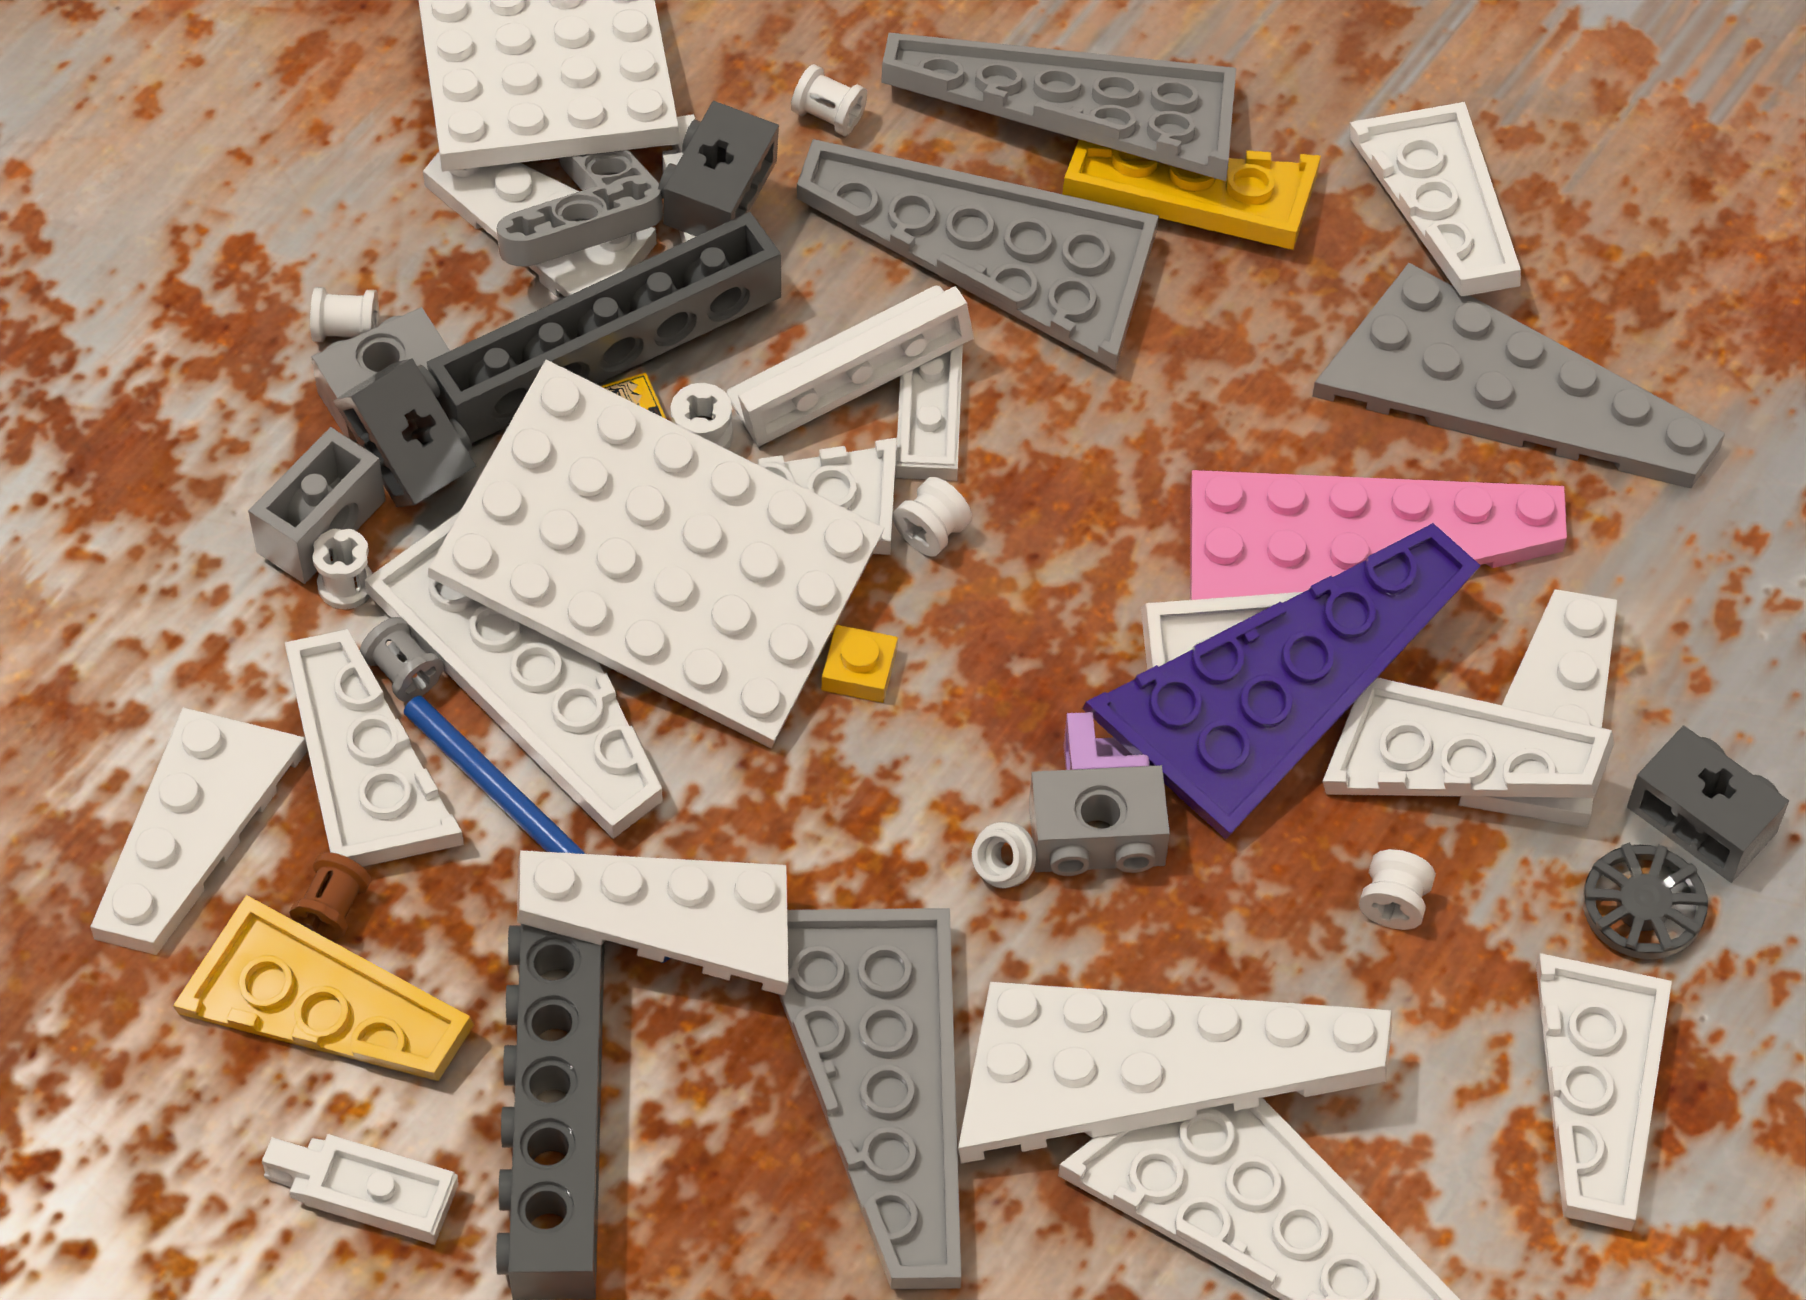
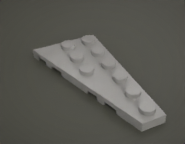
[881,33,1236,181]
[797,139,1159,371]
[1312,263,1725,488]

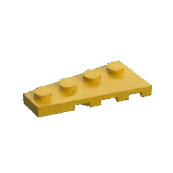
[1062,139,1321,250]
[173,895,474,1081]

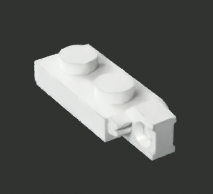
[262,1134,459,1245]

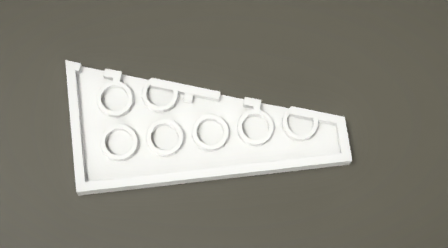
[364,511,663,839]
[958,982,1392,1164]

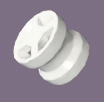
[670,383,733,450]
[893,477,972,556]
[1359,849,1436,930]

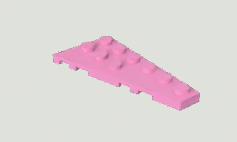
[1190,470,1567,600]

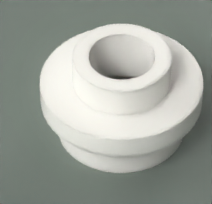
[972,822,1037,888]

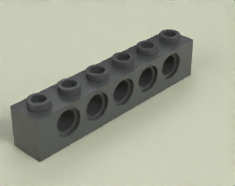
[427,212,781,444]
[496,924,605,1300]

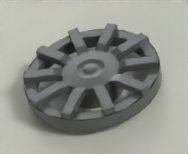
[1582,842,1708,959]

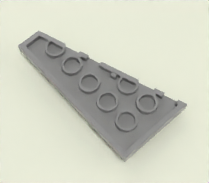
[778,908,961,1289]

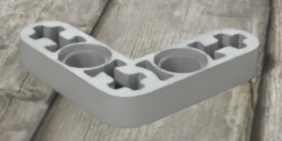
[496,150,663,266]

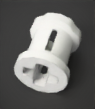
[791,64,867,136]
[310,287,379,342]
[312,528,372,610]

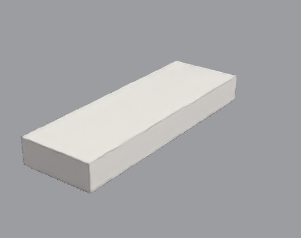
[895,344,963,481]

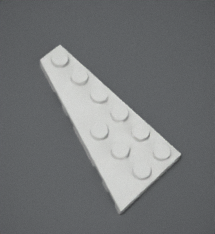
[1058,1098,1460,1300]

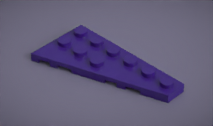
[1082,523,1481,839]

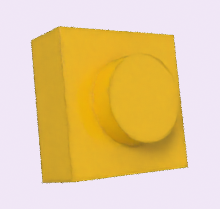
[821,625,898,703]

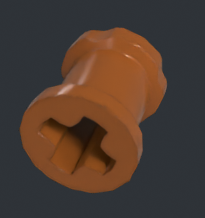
[289,852,371,940]

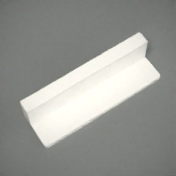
[726,285,974,447]

